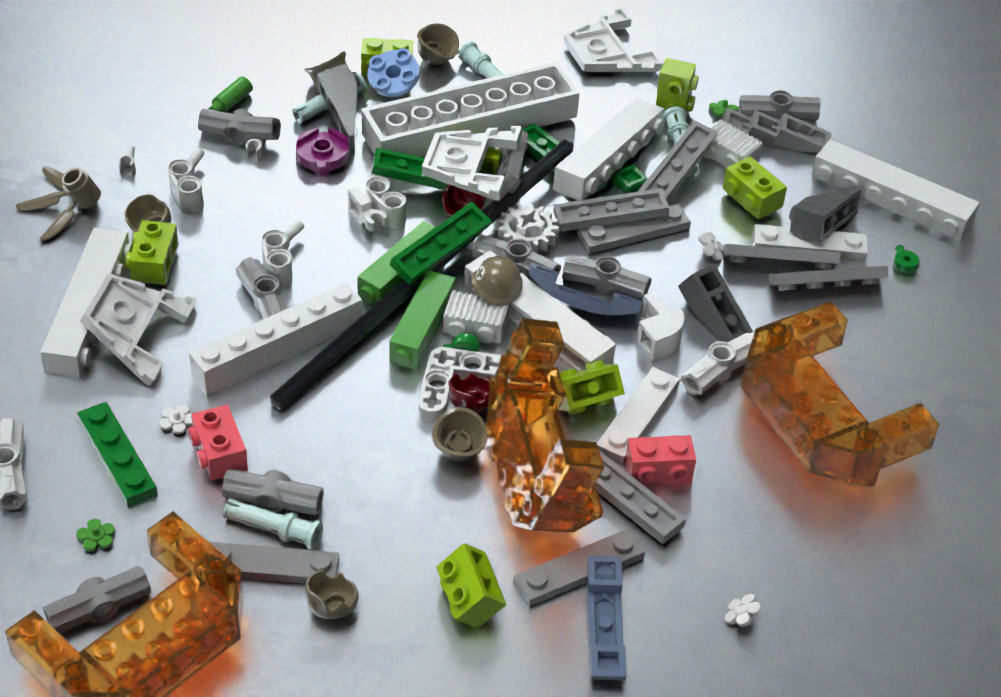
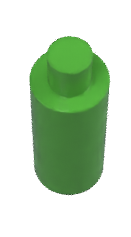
[209,76,253,113]

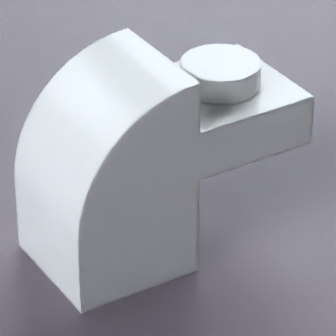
[637,292,684,361]

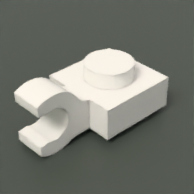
[347,185,387,232]

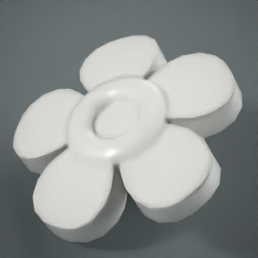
[698,231,724,261]
[159,405,192,434]
[725,594,762,627]

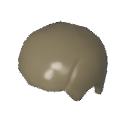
[124,194,172,232]
[305,569,359,619]

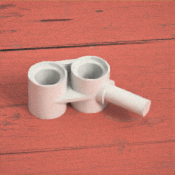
[167,148,205,213]
[365,175,406,229]
[261,219,305,288]

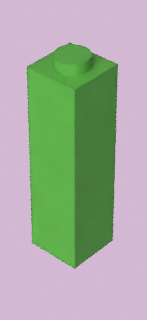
[357,220,435,305]
[389,270,456,370]

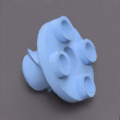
[367,48,420,98]

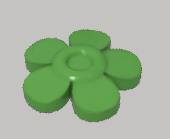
[709,99,739,117]
[76,519,115,551]

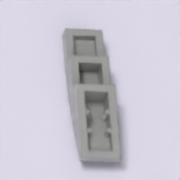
[722,107,832,153]

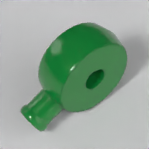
[893,245,920,275]
[443,333,480,352]

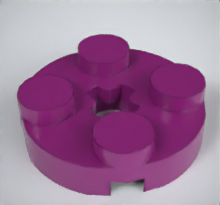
[295,128,350,175]

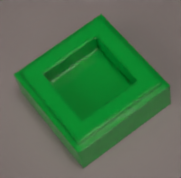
[611,164,648,194]

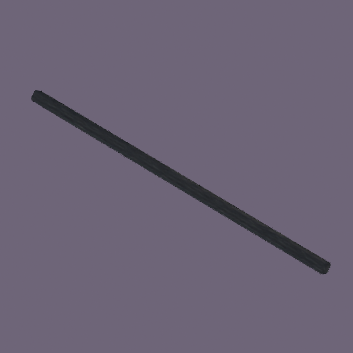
[270,139,574,409]

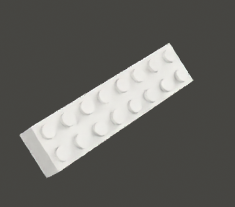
[361,62,580,157]

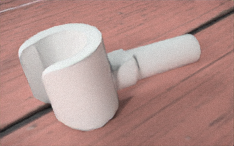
[245,139,265,158]
[118,145,136,173]

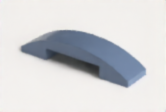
[528,263,642,315]
[587,556,627,680]

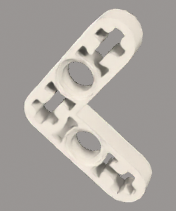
[418,347,516,422]

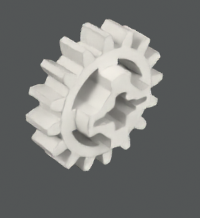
[497,204,559,254]

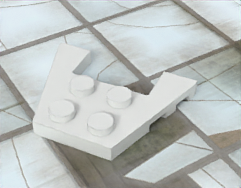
[563,6,664,72]
[422,126,522,201]
[80,273,198,387]

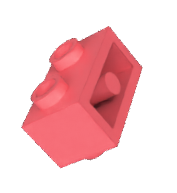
[188,404,248,480]
[625,435,696,486]

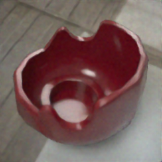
[442,184,486,217]
[448,373,497,413]

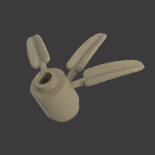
[15,166,101,241]

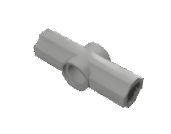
[738,90,821,120]
[222,469,324,515]
[43,566,152,635]

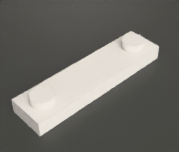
[753,224,868,261]
[596,367,680,465]

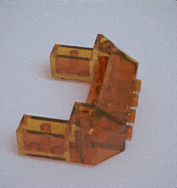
[741,301,940,488]
[486,318,605,533]
[5,511,244,697]

